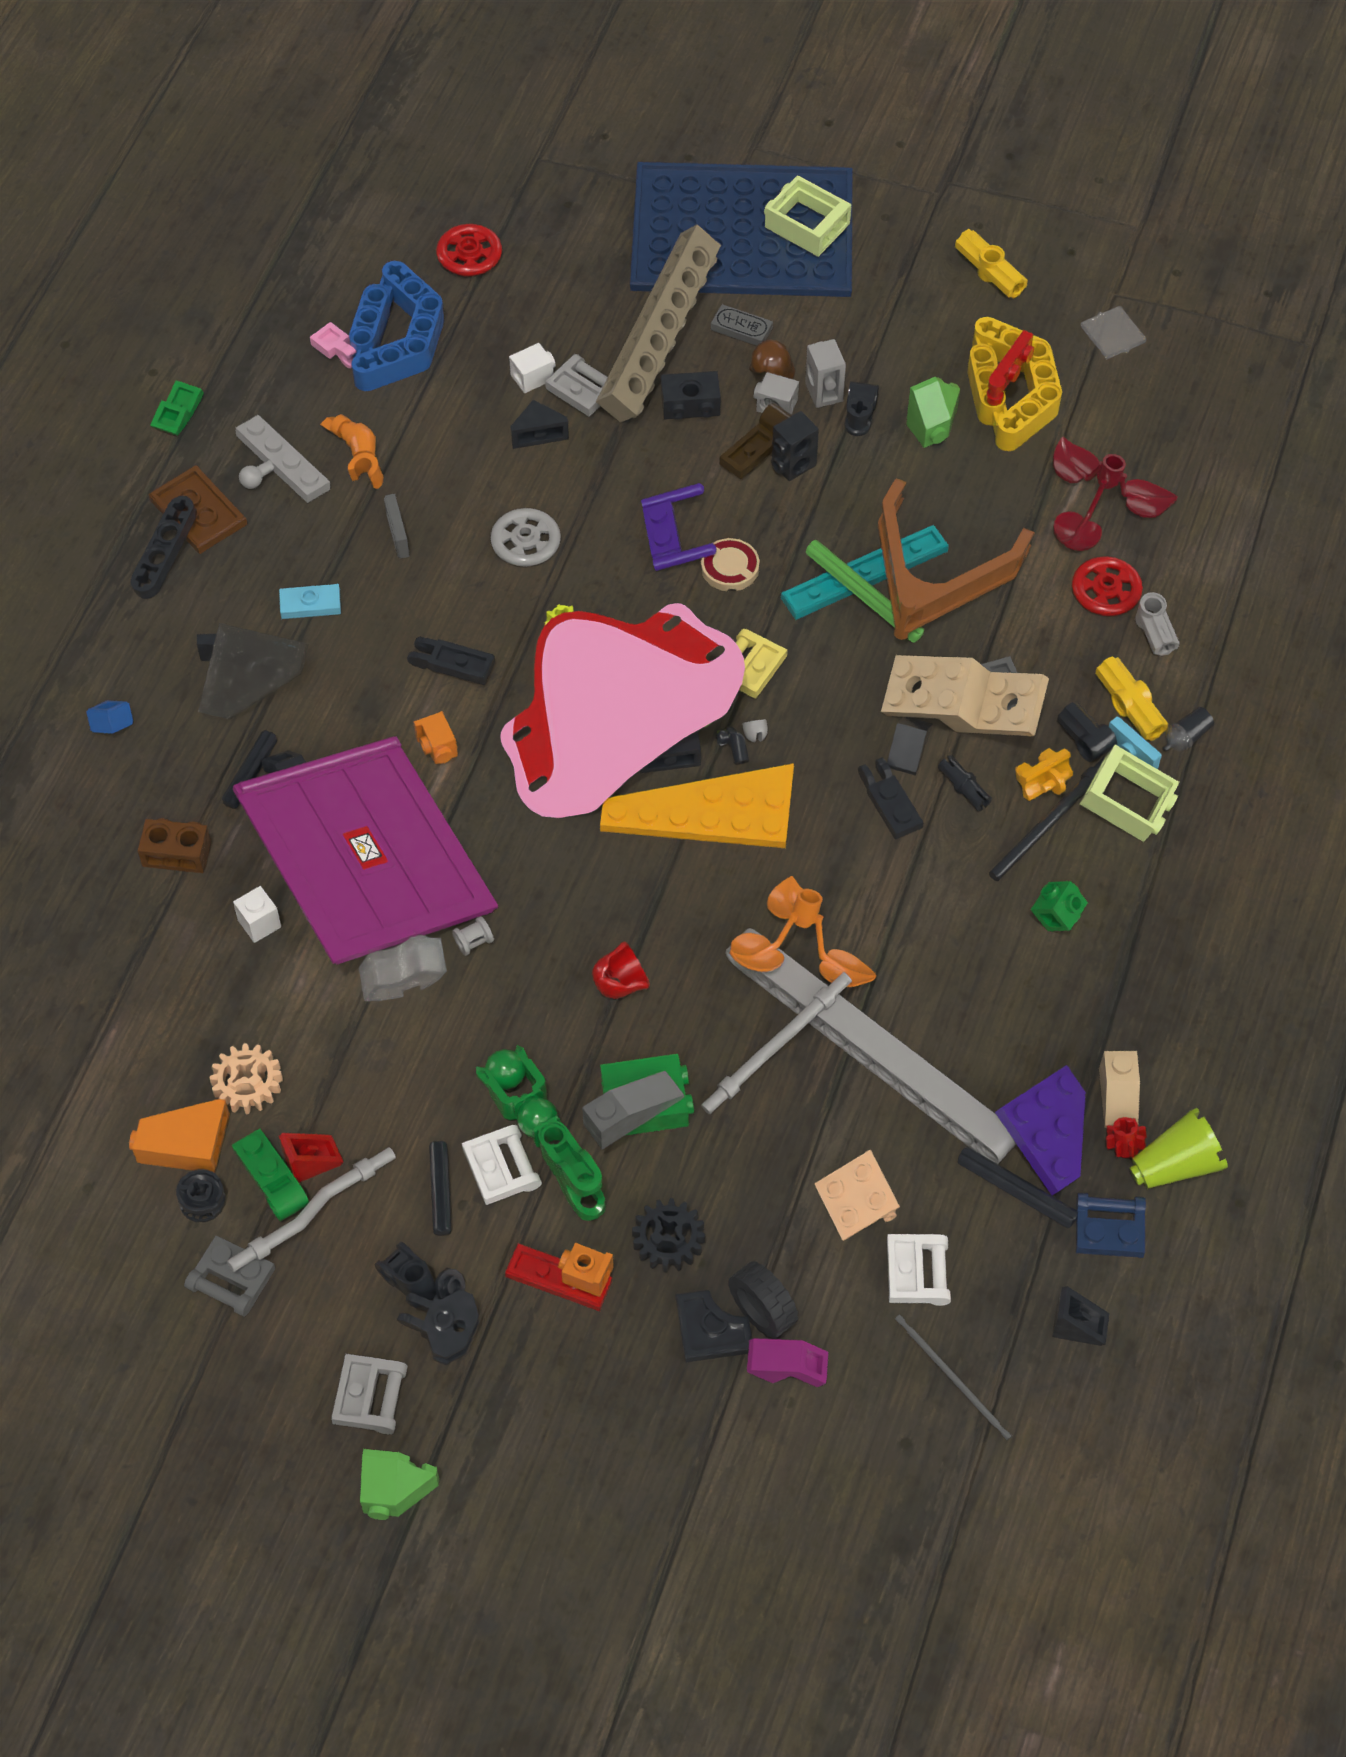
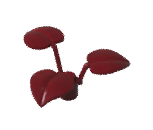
[1053,437,1178,551]

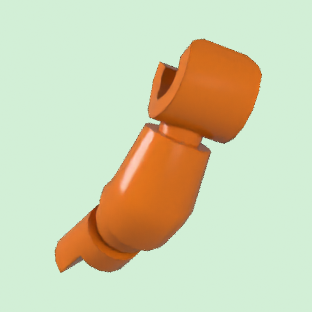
[320,414,384,489]

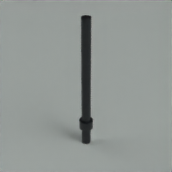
[989,753,1108,881]

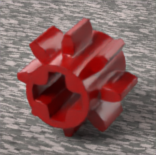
[1106,1117,1147,1158]

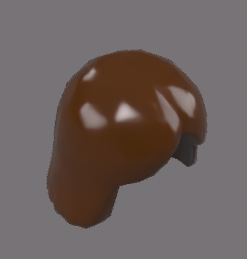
[749,339,795,379]

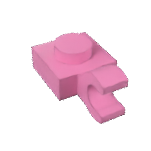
[310,322,356,368]

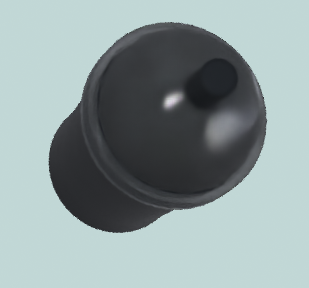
[1162,706,1214,752]

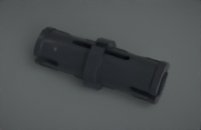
[938,755,992,811]

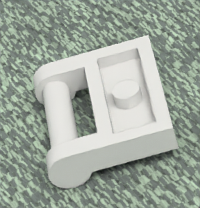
[462,1125,542,1205]
[887,1234,951,1306]

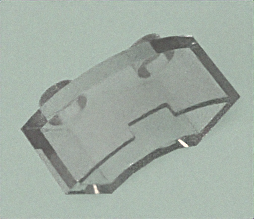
[359,935,447,1001]

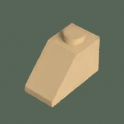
[1099,1051,1140,1128]

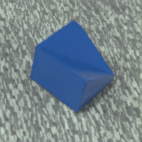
[86,700,133,734]

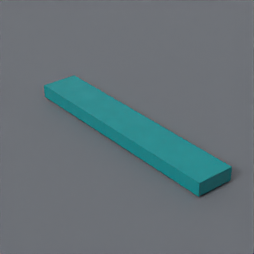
[781,525,949,620]

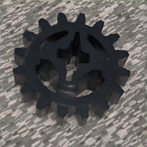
[632,1198,705,1272]

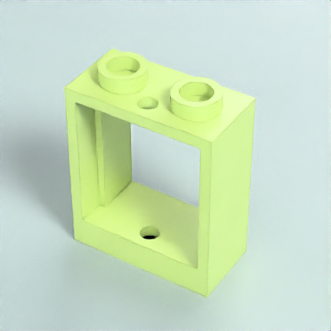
[764,175,851,257]
[1080,745,1179,842]

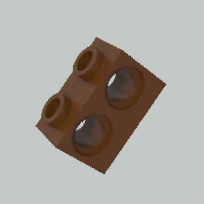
[138,818,211,873]

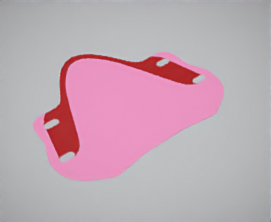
[500,603,745,818]

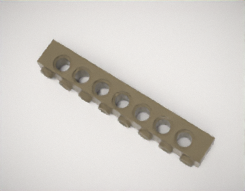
[596,225,721,423]

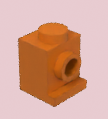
[414,711,458,764]
[558,1243,613,1297]

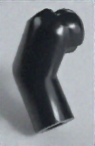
[716,727,749,765]

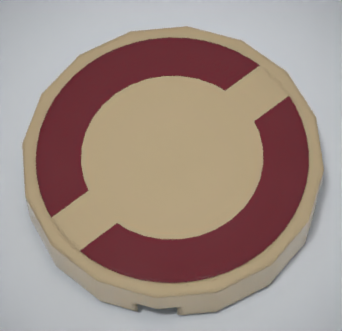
[701,538,760,591]

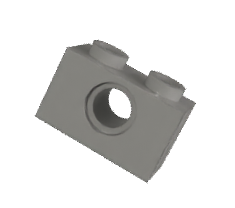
[805,339,846,408]

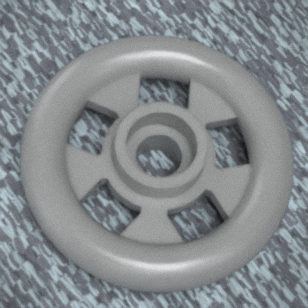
[491,508,561,566]

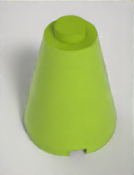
[1129,1108,1228,1189]

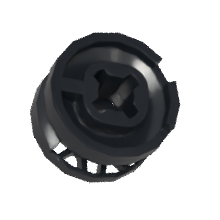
[176,1169,226,1222]

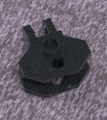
[397,1290,479,1365]

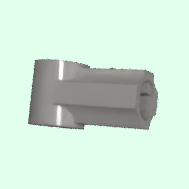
[1135,592,1179,656]

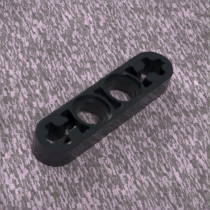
[131,496,197,599]

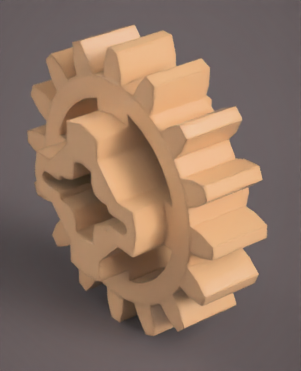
[210,1043,283,1114]

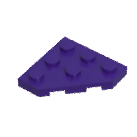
[995,1065,1086,1195]

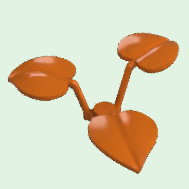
[729,876,877,987]

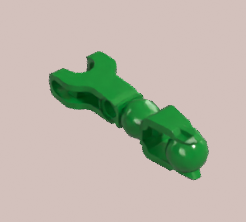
[476,1045,606,1221]

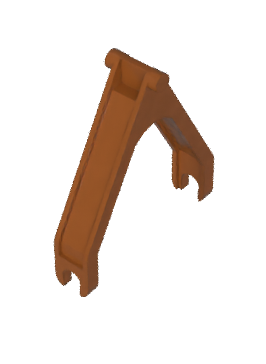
[878,478,1035,640]

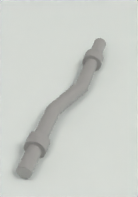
[701,972,852,1114]
[227,1147,396,1272]

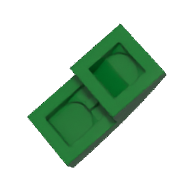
[150,380,204,436]

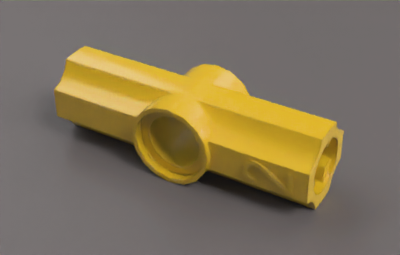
[955,229,1028,299]
[1095,656,1168,741]

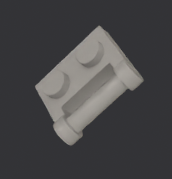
[545,354,608,416]
[331,1354,408,1434]

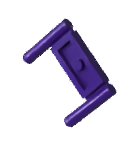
[641,483,717,571]

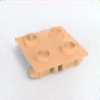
[815,1150,900,1241]

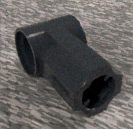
[1057,702,1117,762]

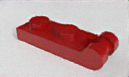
[986,330,1035,406]

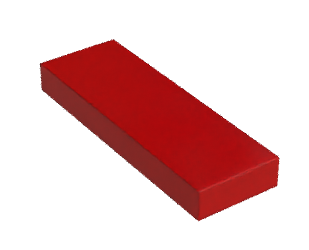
[505,1243,612,1311]

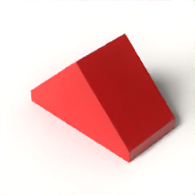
[279,1133,343,1183]

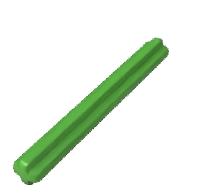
[806,540,924,643]

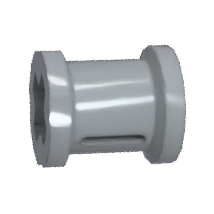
[452,916,494,956]

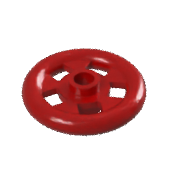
[436,224,502,276]
[1072,556,1143,616]

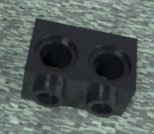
[771,411,819,482]

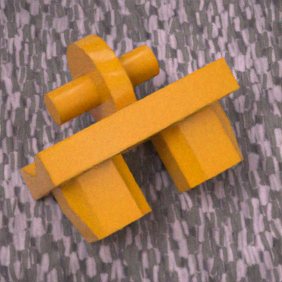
[1015,748,1073,801]

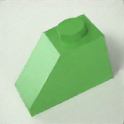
[906,377,960,448]
[360,1449,439,1520]

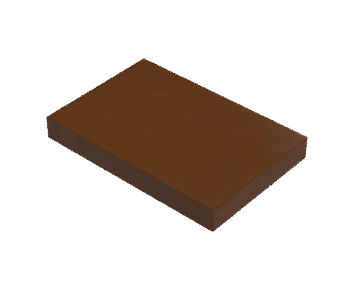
[148,465,247,554]

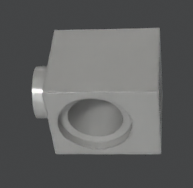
[753,372,799,414]

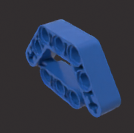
[349,261,444,391]

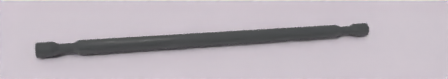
[895,1315,1012,1440]

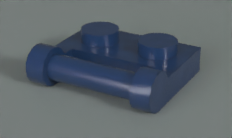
[1076,1193,1146,1258]

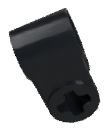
[845,381,879,436]
[374,1241,436,1300]

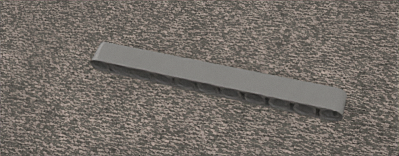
[726,928,1016,1164]

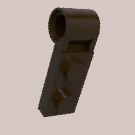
[719,403,793,480]

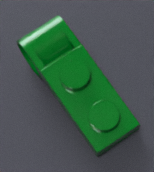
[231,1129,309,1222]

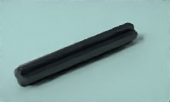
[957,1147,1078,1228]

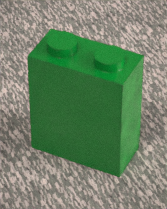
[600,1054,694,1136]

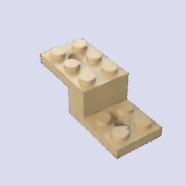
[881,655,1049,736]

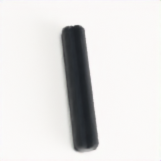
[222,730,277,809]
[429,1141,451,1236]

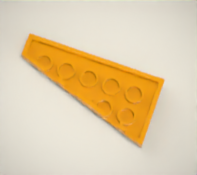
[600,764,794,848]

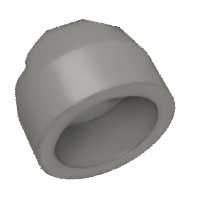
[742,719,768,742]

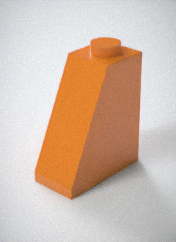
[129,1099,230,1173]

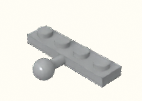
[236,415,330,503]

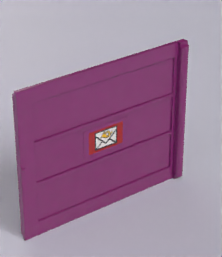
[233,736,498,965]

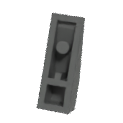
[582,1071,684,1149]

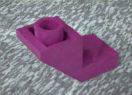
[747,1338,828,1387]

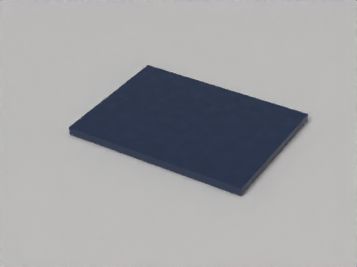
[630,162,853,297]

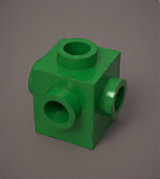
[1031,881,1088,931]

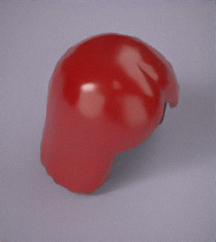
[592,941,650,999]

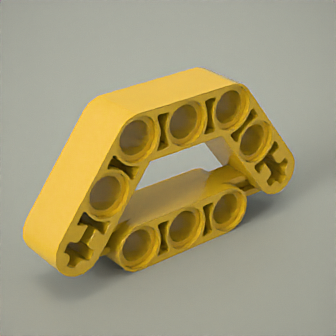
[967,317,1062,451]

